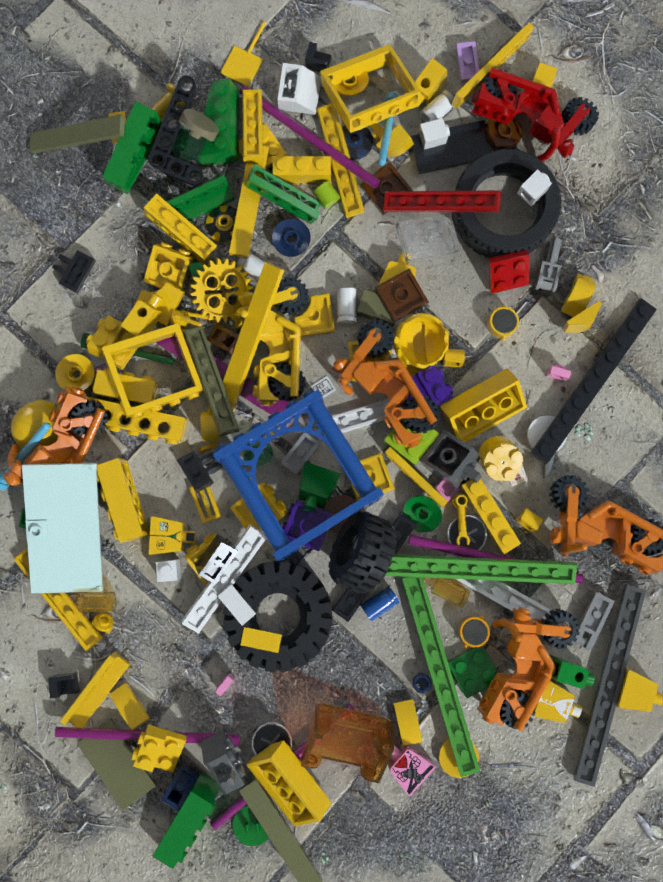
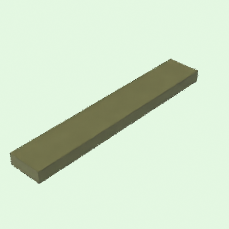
[29,115,125,154]
[183,326,239,436]
[239,778,322,882]

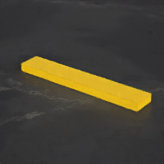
[451,22,534,109]
[317,103,365,218]
[229,146,269,258]
[13,547,103,652]

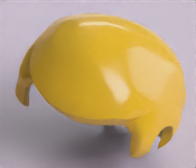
[394,313,449,369]
[10,400,58,449]

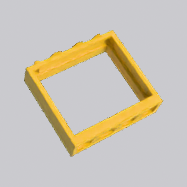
[320,44,421,133]
[101,323,203,419]

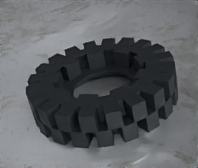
[223,561,332,673]

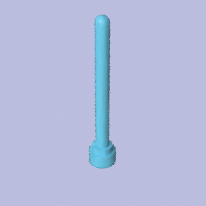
[378,92,400,166]
[0,422,51,491]

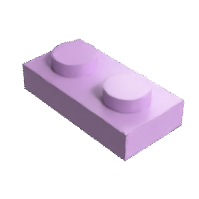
[456,41,480,83]

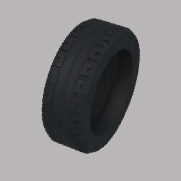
[451,149,561,258]

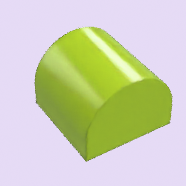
[314,181,341,210]

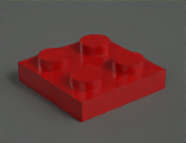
[488,250,529,294]

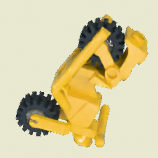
[234,277,309,406]

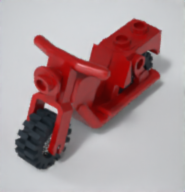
[471,67,599,162]

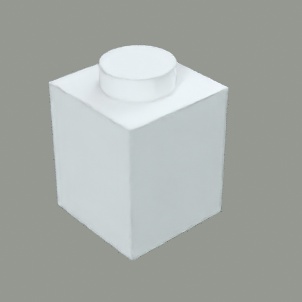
[419,118,450,150]
[517,169,552,206]
[156,559,181,582]

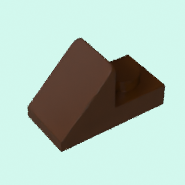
[207,324,239,357]

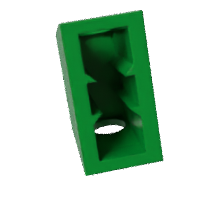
[298,462,341,512]
[549,654,595,689]

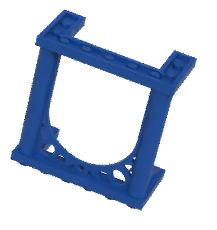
[213,390,384,561]

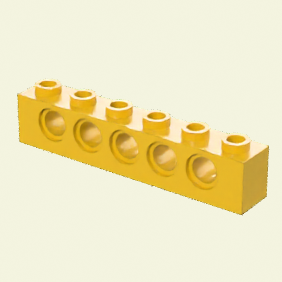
[71,397,188,445]

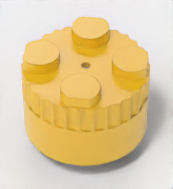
[478,436,523,481]

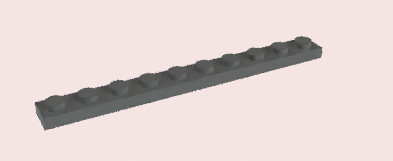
[573,584,646,787]

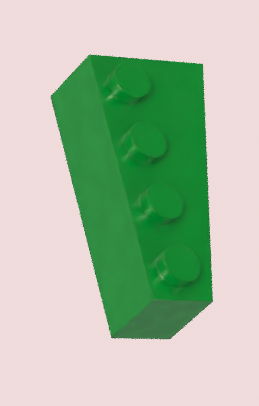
[194,78,239,167]
[102,101,162,195]
[152,772,220,869]

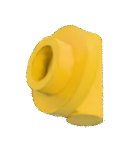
[91,613,114,634]

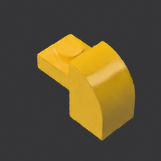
[370,123,414,157]
[561,273,596,317]

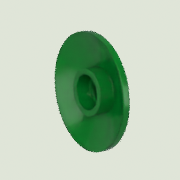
[403,495,442,532]

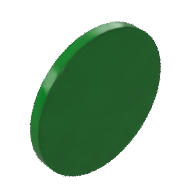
[233,805,269,846]

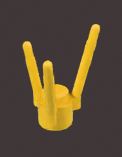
[170,309,221,333]

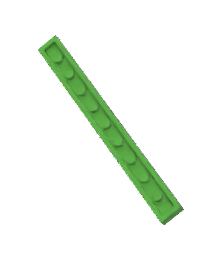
[385,554,577,584]
[402,577,481,777]

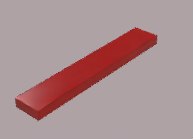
[383,190,501,212]

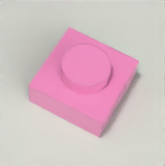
[546,364,571,381]

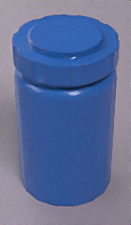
[361,586,400,622]

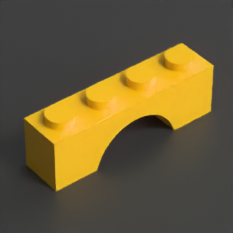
[459,479,521,554]

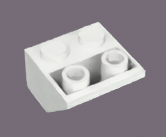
[277,63,321,115]

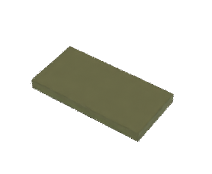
[77,718,157,811]

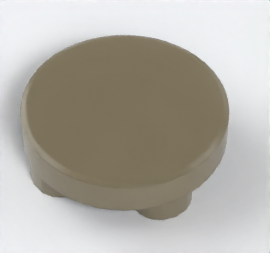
[179,109,219,142]

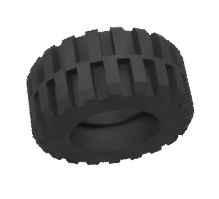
[328,511,397,593]

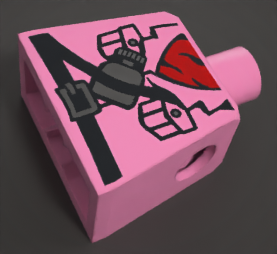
[385,744,436,796]

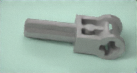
[534,237,562,294]

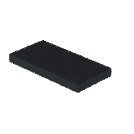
[410,120,492,174]

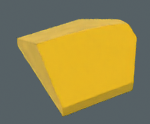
[562,300,602,333]

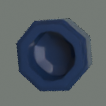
[412,673,432,694]

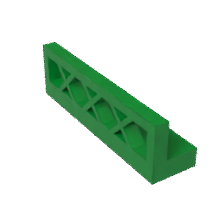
[244,164,321,224]
[167,175,235,221]

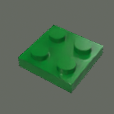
[448,645,498,699]

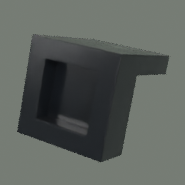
[305,42,331,72]
[48,672,79,699]

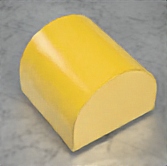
[442,349,465,368]
[516,508,543,532]

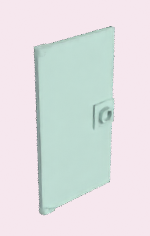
[22,463,103,593]

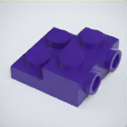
[406,365,453,407]
[282,500,334,552]

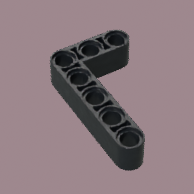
[149,75,205,187]

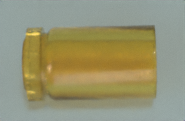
[431,578,470,608]
[77,592,116,612]

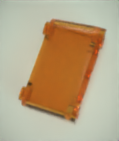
[301,703,394,783]

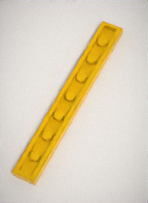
[223,262,284,412]

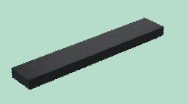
[332,513,417,622]

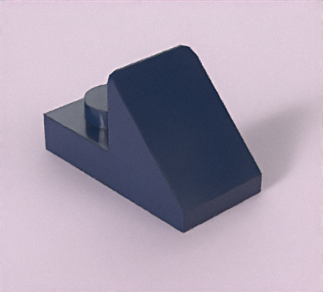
[161,765,199,811]

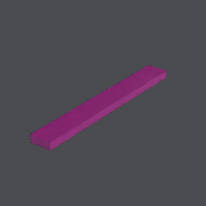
[155,336,289,425]

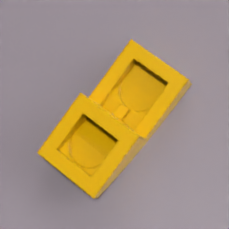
[109,683,150,730]
[394,699,423,746]

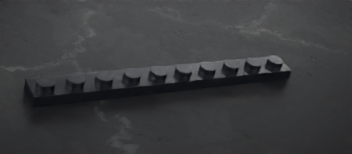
[530,298,657,465]

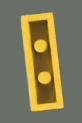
[273,156,331,183]
[92,368,159,404]

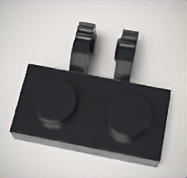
[52,250,96,294]
[177,450,222,493]

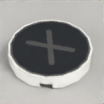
[447,515,487,550]
[252,722,292,755]

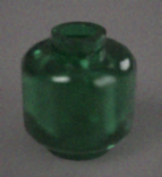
[243,441,274,468]

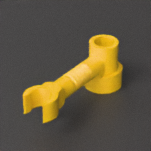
[451,493,470,545]

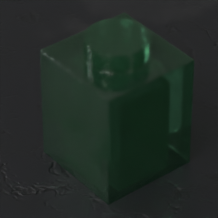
[172,128,206,162]

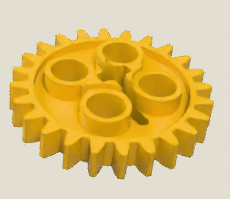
[189,258,253,323]

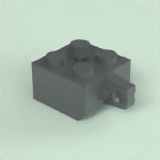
[420,429,482,489]
[201,731,246,794]

